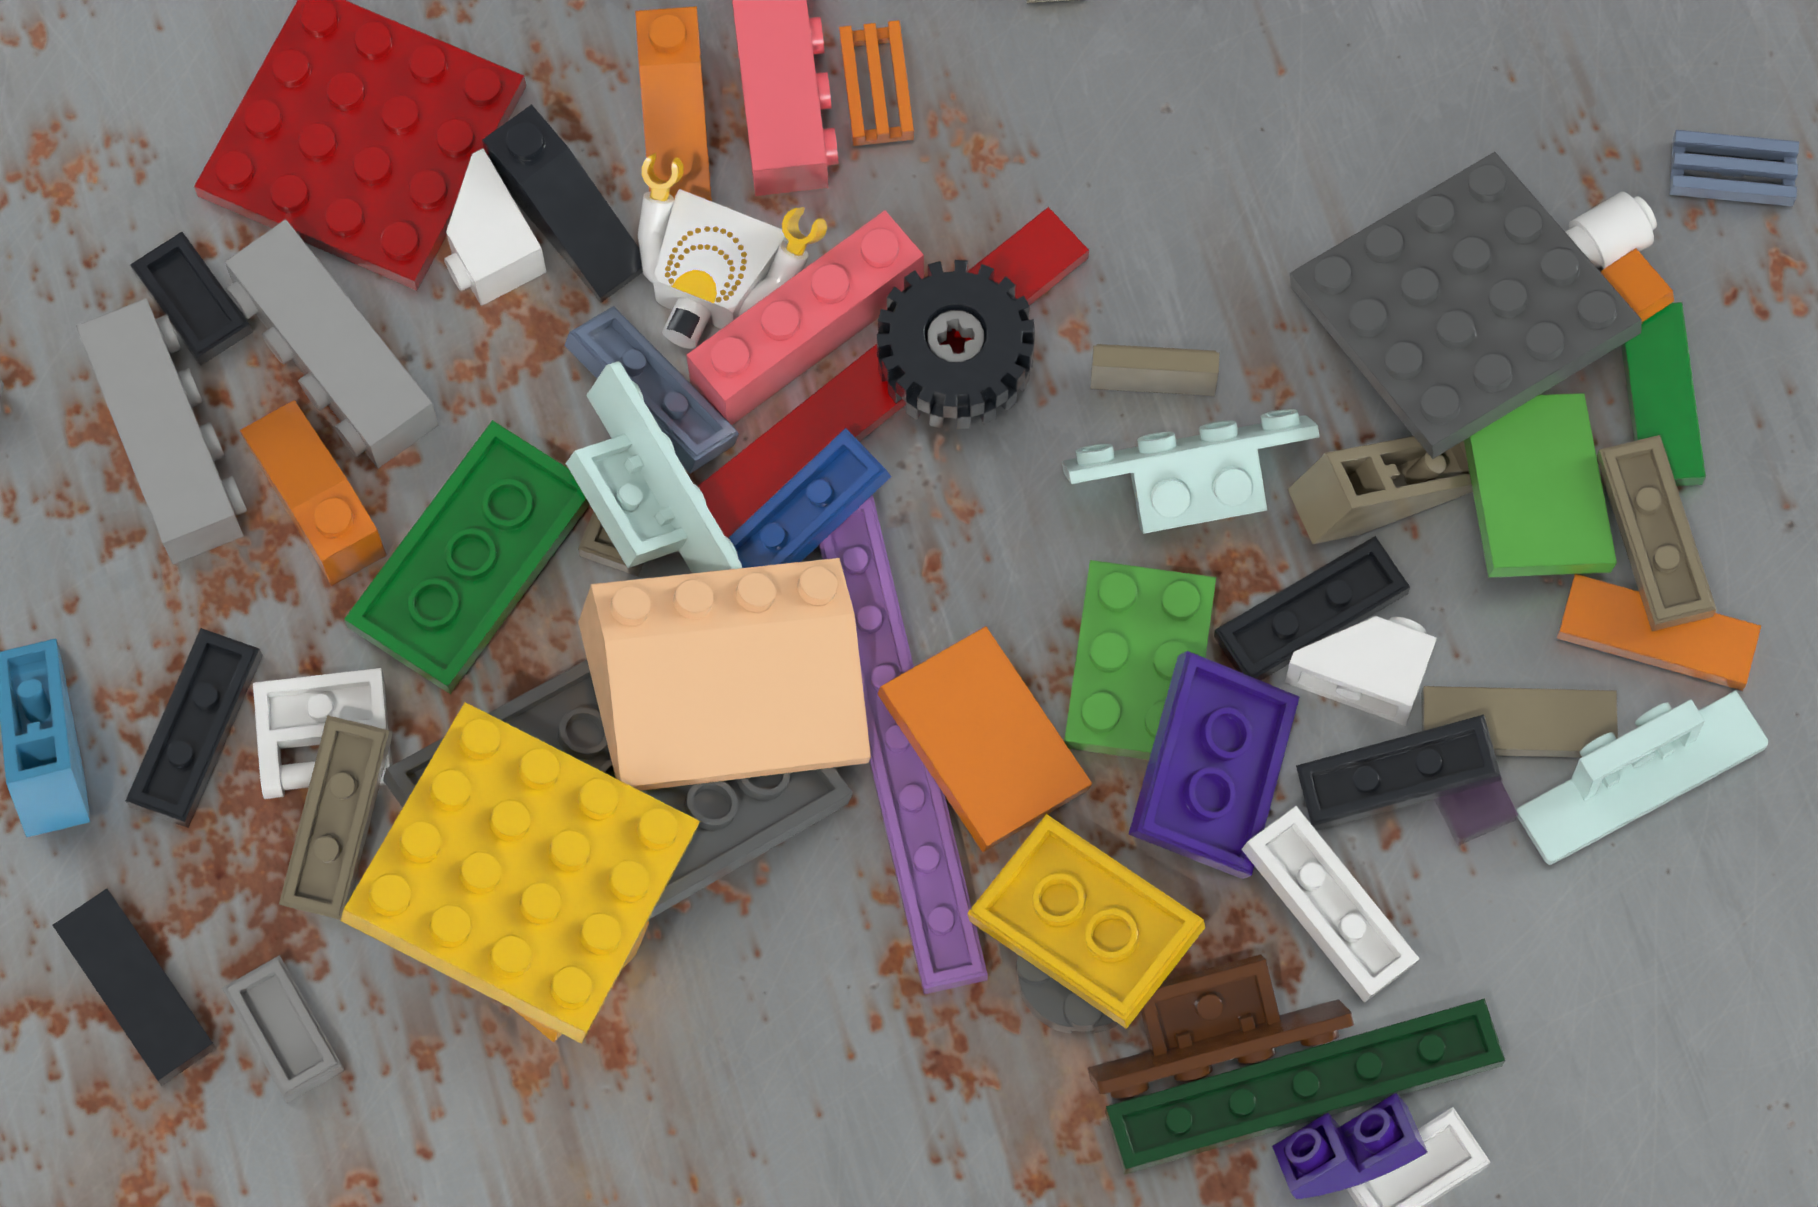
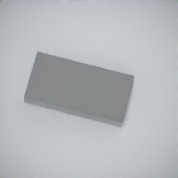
[222,955,345,1103]

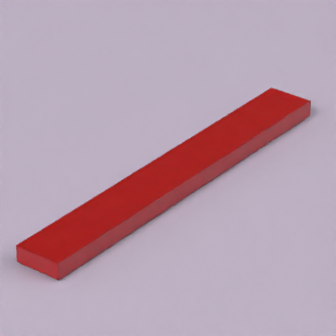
[698,207,1089,538]

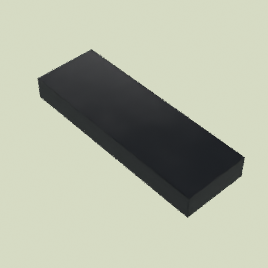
[1214,536,1410,681]
[125,628,263,828]
[1296,714,1502,831]
[52,889,216,1086]

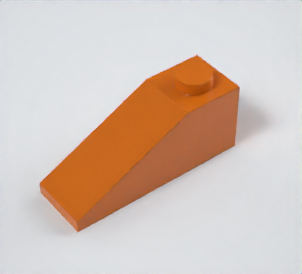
[635,6,712,202]
[240,400,387,586]

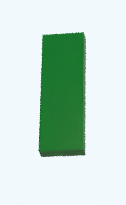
[1621,302,1706,487]

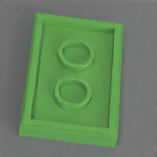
[1464,393,1617,578]

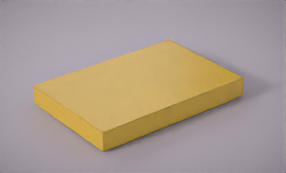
[967,814,1205,1029]

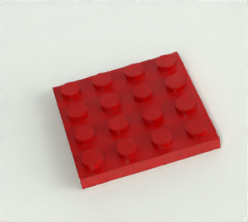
[194,0,526,291]

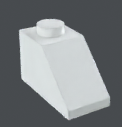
[444,149,547,306]
[1285,616,1437,726]

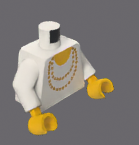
[637,153,827,349]

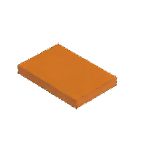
[877,626,1092,852]

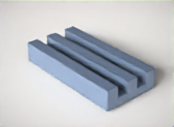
[1669,130,1799,207]

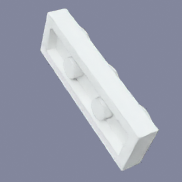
[1241,806,1419,1003]

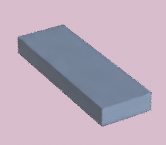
[564,306,739,473]

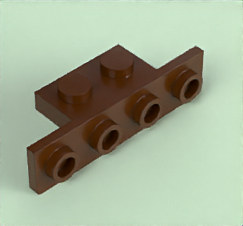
[1087,954,1354,1098]

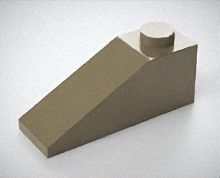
[1287,436,1473,544]

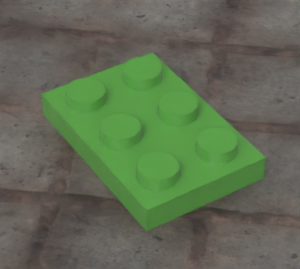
[1064,560,1216,760]

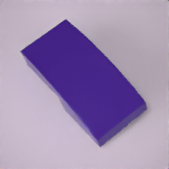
[1272,1093,1428,1199]

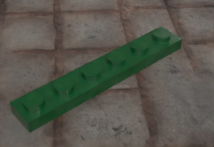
[1105,998,1506,1175]

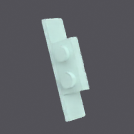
[566,361,742,573]
[1062,409,1320,534]
[1514,690,1768,865]

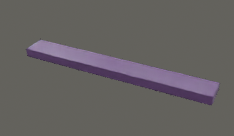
[819,495,988,994]

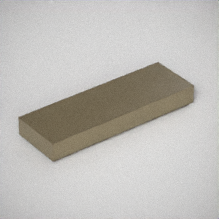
[1597,435,1717,631]
[1421,686,1618,758]
[279,715,393,920]

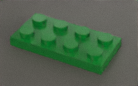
[344,420,590,694]

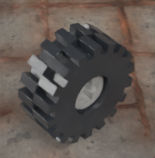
[877,260,1035,429]

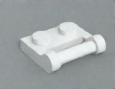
[253,668,393,799]

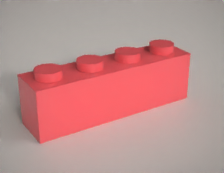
[732,0,839,196]
[686,210,924,425]

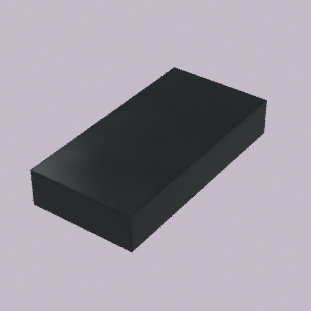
[130,232,253,366]

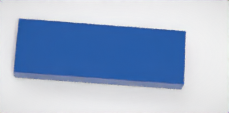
[729,428,892,568]

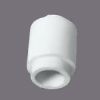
[1565,191,1657,271]

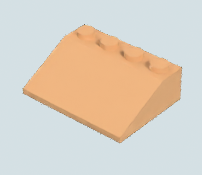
[578,558,871,791]

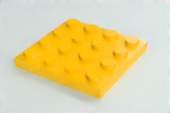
[340,702,700,1044]

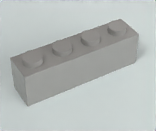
[225,219,439,468]
[76,298,247,564]

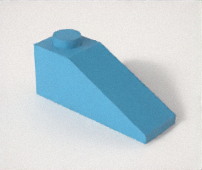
[0,638,90,838]

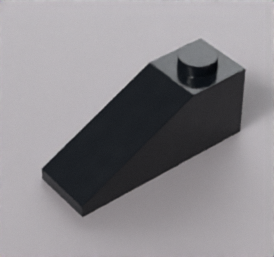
[482,104,643,303]

